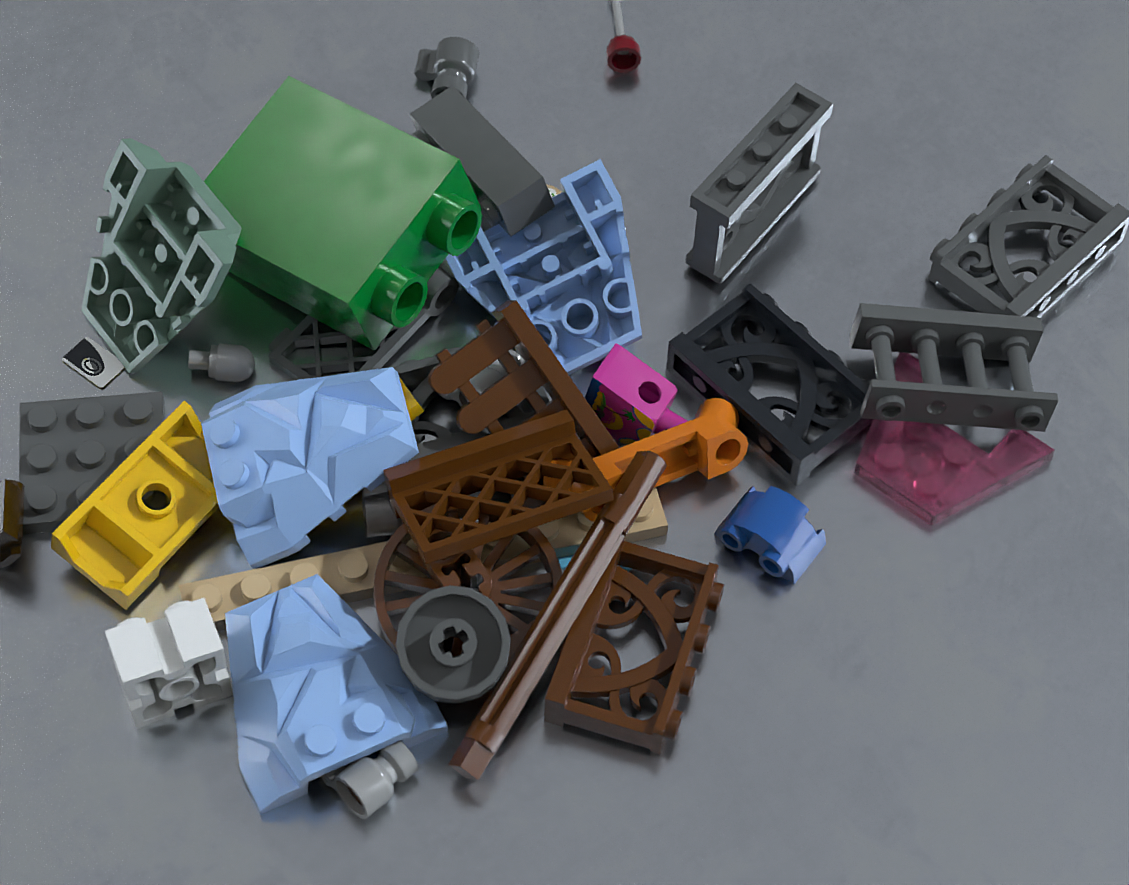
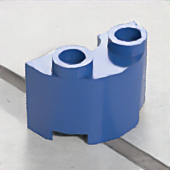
[714,486,826,584]

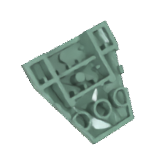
[81,138,242,373]

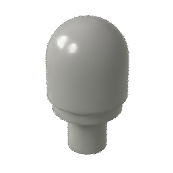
[188,343,255,382]

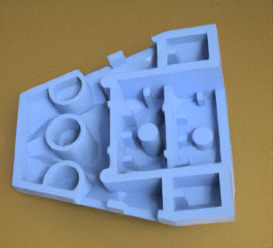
[445,159,643,375]
[201,367,419,569]
[225,574,448,815]

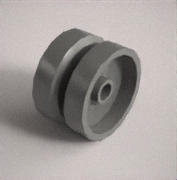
[396,585,511,704]

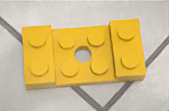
[51,401,219,610]

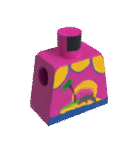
[584,343,688,445]

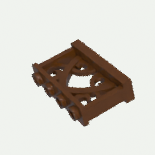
[544,539,725,755]

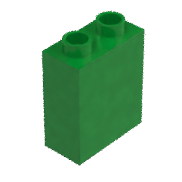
[204,76,482,351]

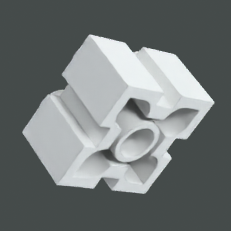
[105,598,233,729]

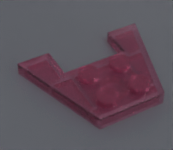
[854,352,1055,526]

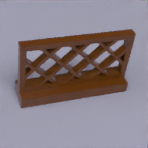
[383,410,614,564]

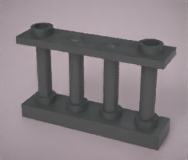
[849,303,1059,432]

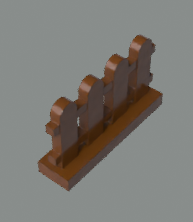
[428,300,619,509]

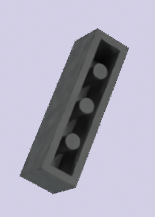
[409,86,555,236]

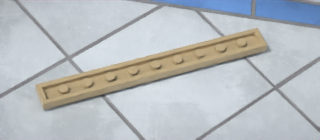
[179,487,668,631]

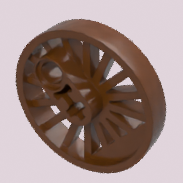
[374,504,562,665]

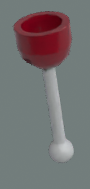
[606,0,641,73]

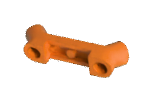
[543,398,748,522]

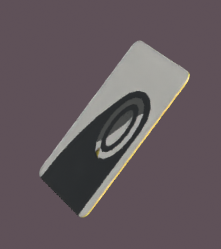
[62,337,125,388]

